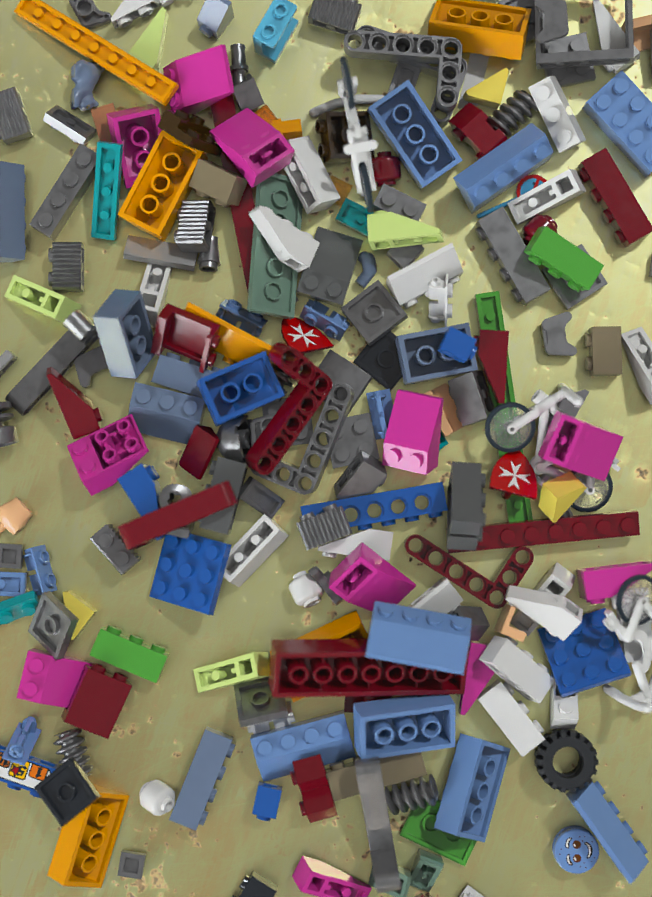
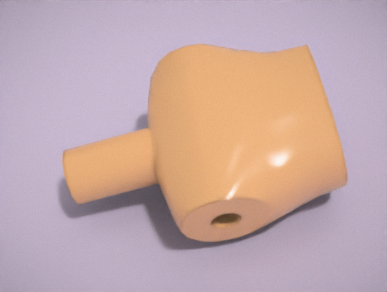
[0,497,33,535]

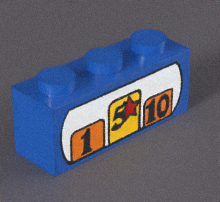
[0,745,61,798]

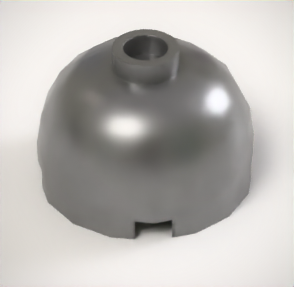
[216,415,252,463]

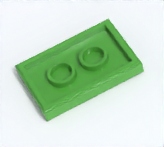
[399,799,477,866]

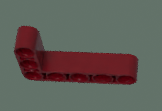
[245,343,332,475]
[118,480,238,550]
[404,534,534,609]

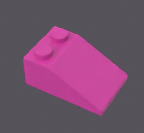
[163,44,234,114]
[106,104,162,189]
[382,389,444,475]
[576,561,652,604]
[17,648,102,708]

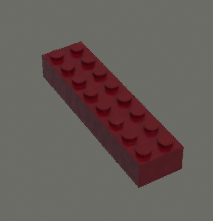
[269,639,469,698]

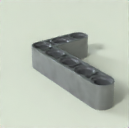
[355,25,468,127]
[344,30,462,113]
[5,309,99,416]
[250,383,355,495]
[354,756,402,894]

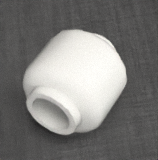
[289,571,324,608]
[139,779,175,816]

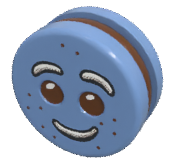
[552,825,599,874]

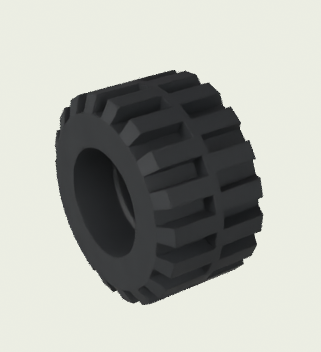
[534,729,598,793]

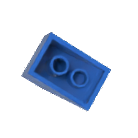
[196,351,285,427]
[117,463,165,541]

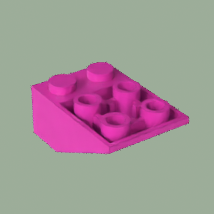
[209,108,295,188]
[538,410,623,481]
[67,413,149,496]
[329,542,416,611]

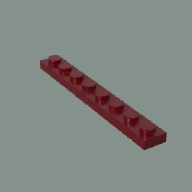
[446,510,640,553]

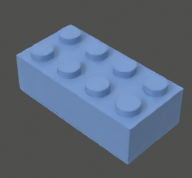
[582,70,652,178]
[367,80,462,190]
[353,695,455,759]

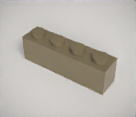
[326,752,427,801]

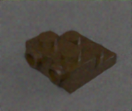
[158,109,222,157]
[315,111,375,164]

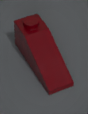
[473,329,509,405]
[46,367,103,439]

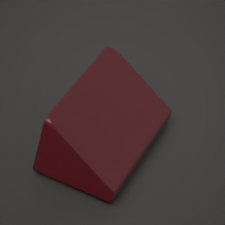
[179,425,219,480]

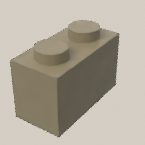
[189,159,247,208]
[585,326,622,376]

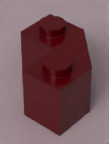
[448,102,508,160]
[290,754,338,823]

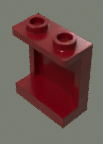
[150,303,221,374]
[61,663,132,739]

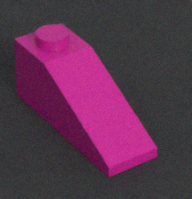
[458,641,495,715]
[292,855,372,897]

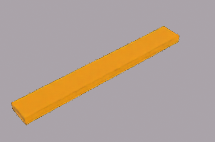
[14,0,179,106]

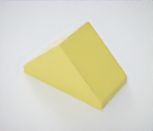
[463,67,509,109]
[538,471,587,523]
[63,590,98,640]

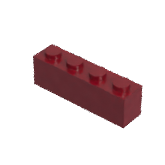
[577,148,652,248]

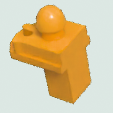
[272,118,303,140]

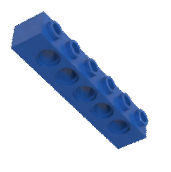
[300,482,448,530]

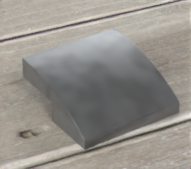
[315,349,373,416]

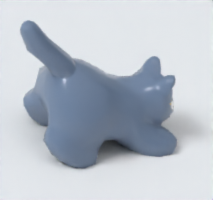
[70,59,105,111]

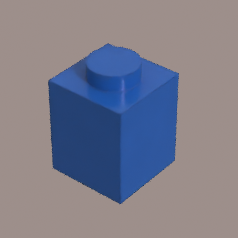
[437,327,478,363]
[252,781,282,821]

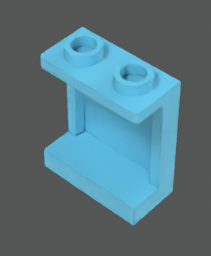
[253,0,299,64]

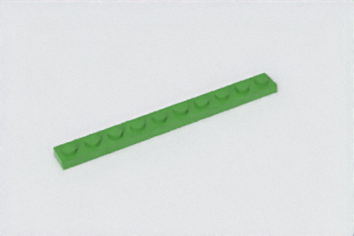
[475,291,533,522]

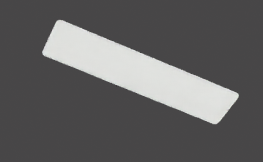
[458,53,489,109]

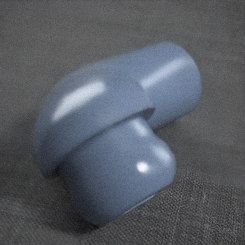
[355,251,377,288]

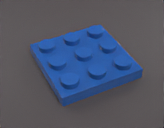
[149,533,232,615]
[537,608,631,698]

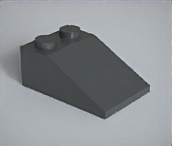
[297,226,363,308]

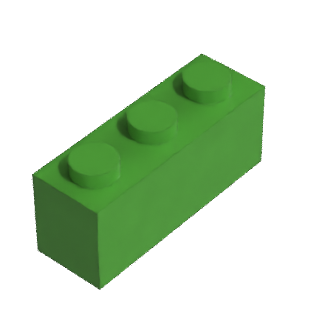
[523,226,604,292]
[90,625,170,683]

